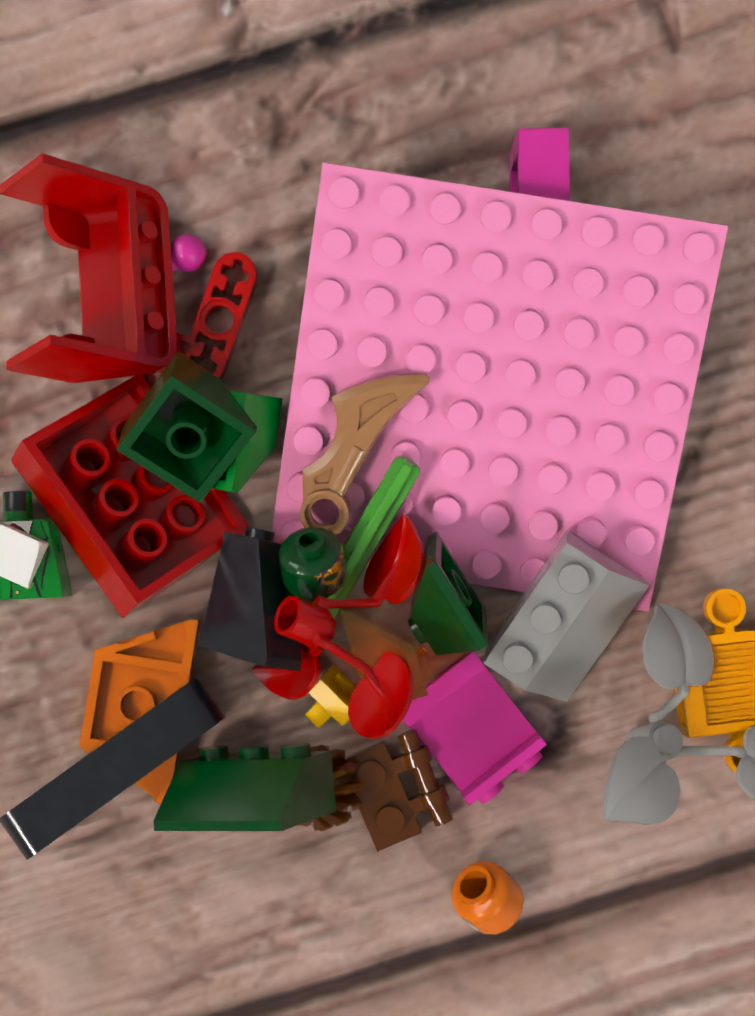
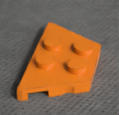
[79,618,200,805]

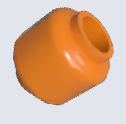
[451,861,524,935]

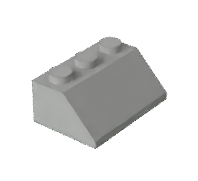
[483,530,650,702]

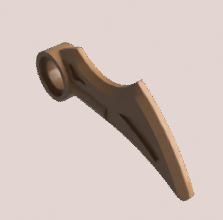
[300,374,430,535]

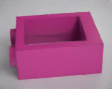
[509,128,570,201]

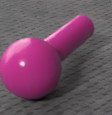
[171,234,207,272]

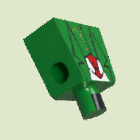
[0,491,72,600]

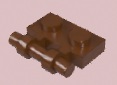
[345,729,453,852]

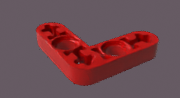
[156,252,258,381]

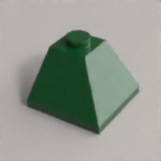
[408,531,488,656]

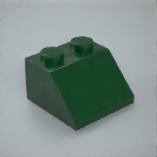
[116,351,257,503]

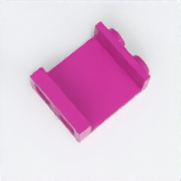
[403,651,547,806]

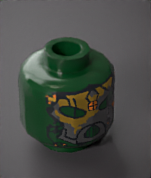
[279,527,346,601]

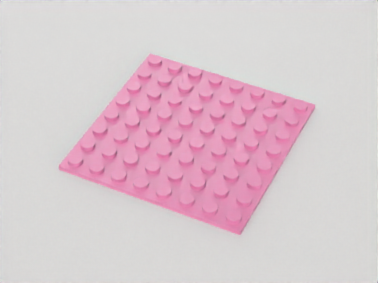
[272,162,728,612]

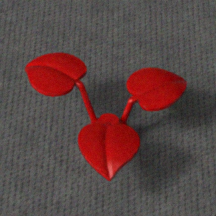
[252,514,425,739]

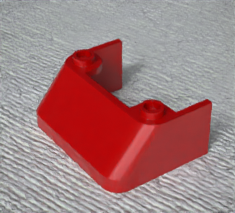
[0,153,178,383]

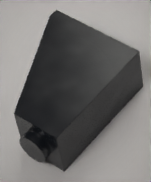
[199,526,302,671]

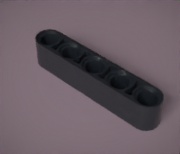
[0,677,225,860]

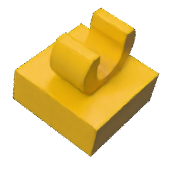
[305,664,355,728]

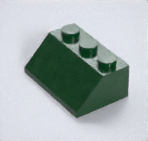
[153,743,337,831]

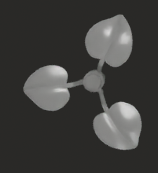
[603,603,755,825]

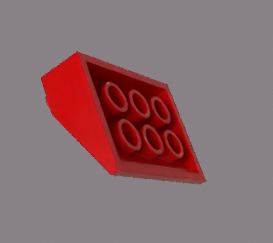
[11,375,250,619]

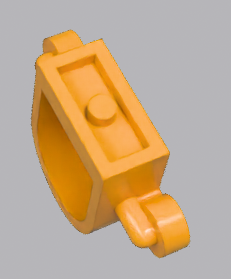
[674,588,755,772]

